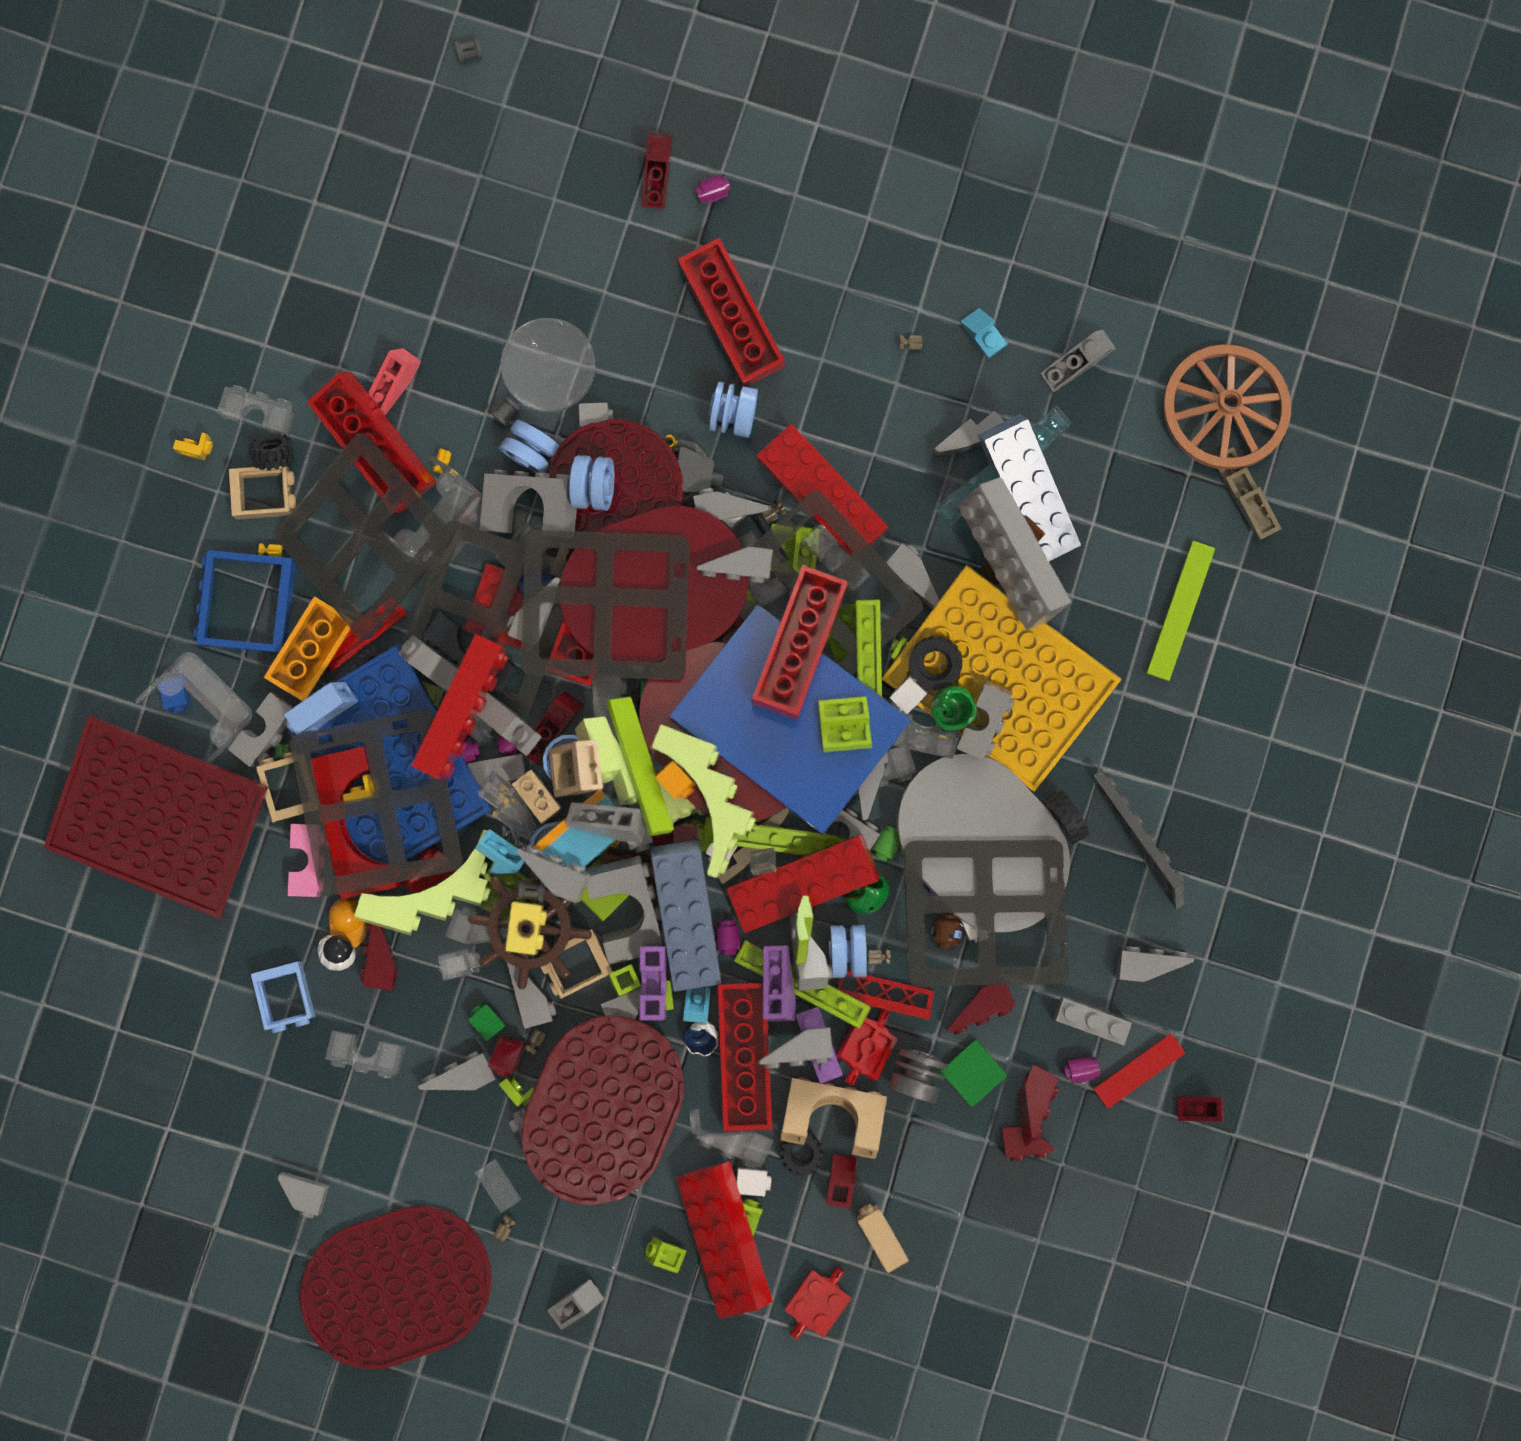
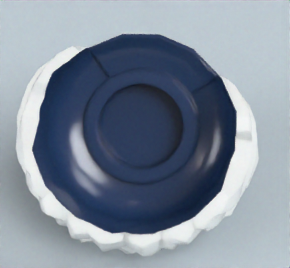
[684,1022,720,1056]

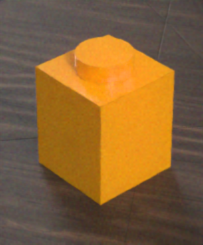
[655,761,697,800]

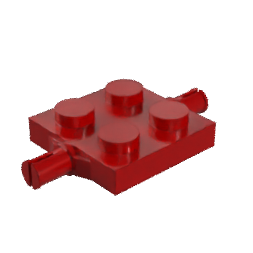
[836,1009,898,1086]
[784,1266,851,1340]

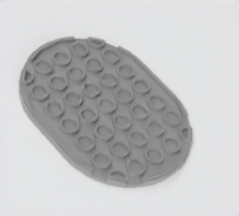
[896,754,1070,933]

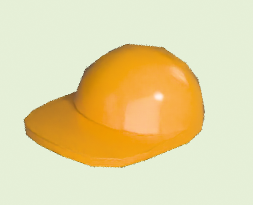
[329,898,367,948]

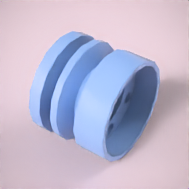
[708,382,758,438]

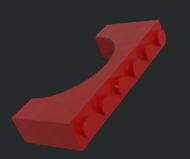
[309,746,402,900]

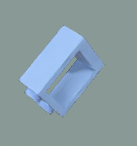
[284,682,358,735]
[251,961,315,1033]

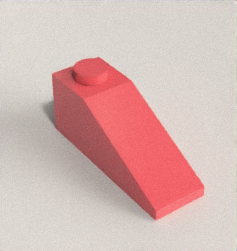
[368,349,421,415]

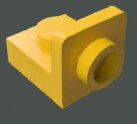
[173,433,213,461]
[343,774,380,804]

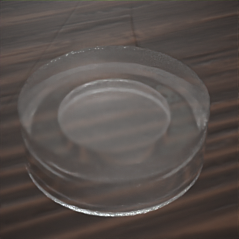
[689,1109,702,1134]

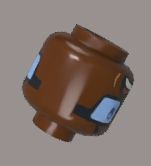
[931,914,963,950]

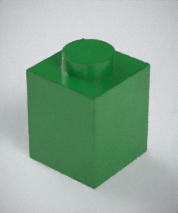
[468,1003,507,1042]

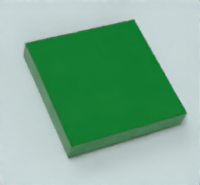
[940,1039,1008,1107]

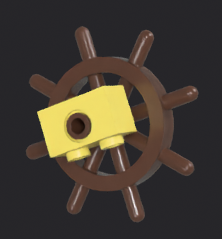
[468,872,592,989]

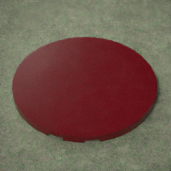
[546,419,684,550]

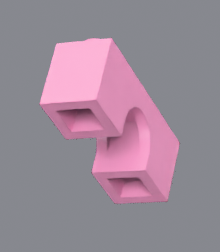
[288,824,326,897]

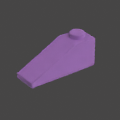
[763,946,795,1022]

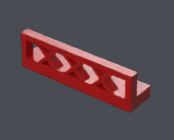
[837,970,935,1020]

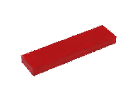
[327,596,408,673]
[1093,1033,1185,1109]

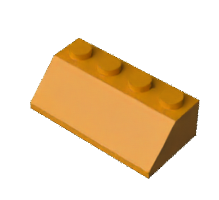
[264,596,355,701]

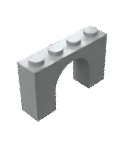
[480,470,577,539]
[585,855,666,965]

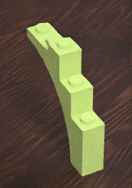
[575,717,706,825]
[652,725,756,878]
[354,830,491,936]

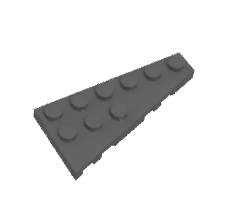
[1094,770,1185,910]

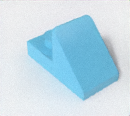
[960,308,1007,359]
[475,829,525,874]
[683,986,711,1023]

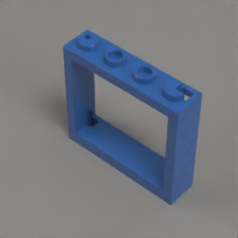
[193,550,296,654]

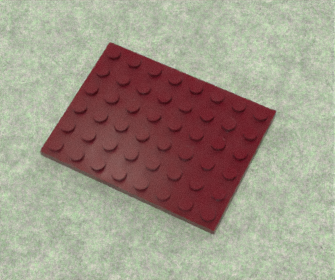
[43,715,269,919]

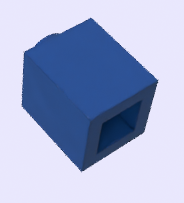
[158,676,192,714]

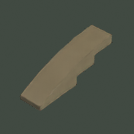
[1216,447,1281,540]
[718,807,789,884]

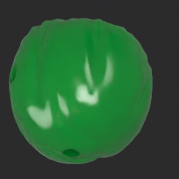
[931,686,977,731]
[844,874,889,914]

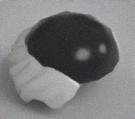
[317,935,356,971]

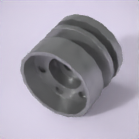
[888,1048,948,1104]

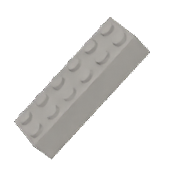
[958,477,1072,631]

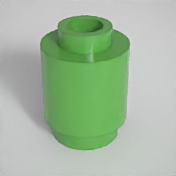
[871,825,901,863]

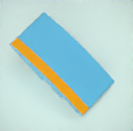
[534,789,617,867]

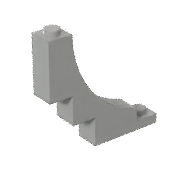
[398,635,541,756]

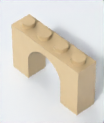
[780,1077,887,1159]

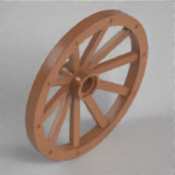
[1163,345,1291,470]

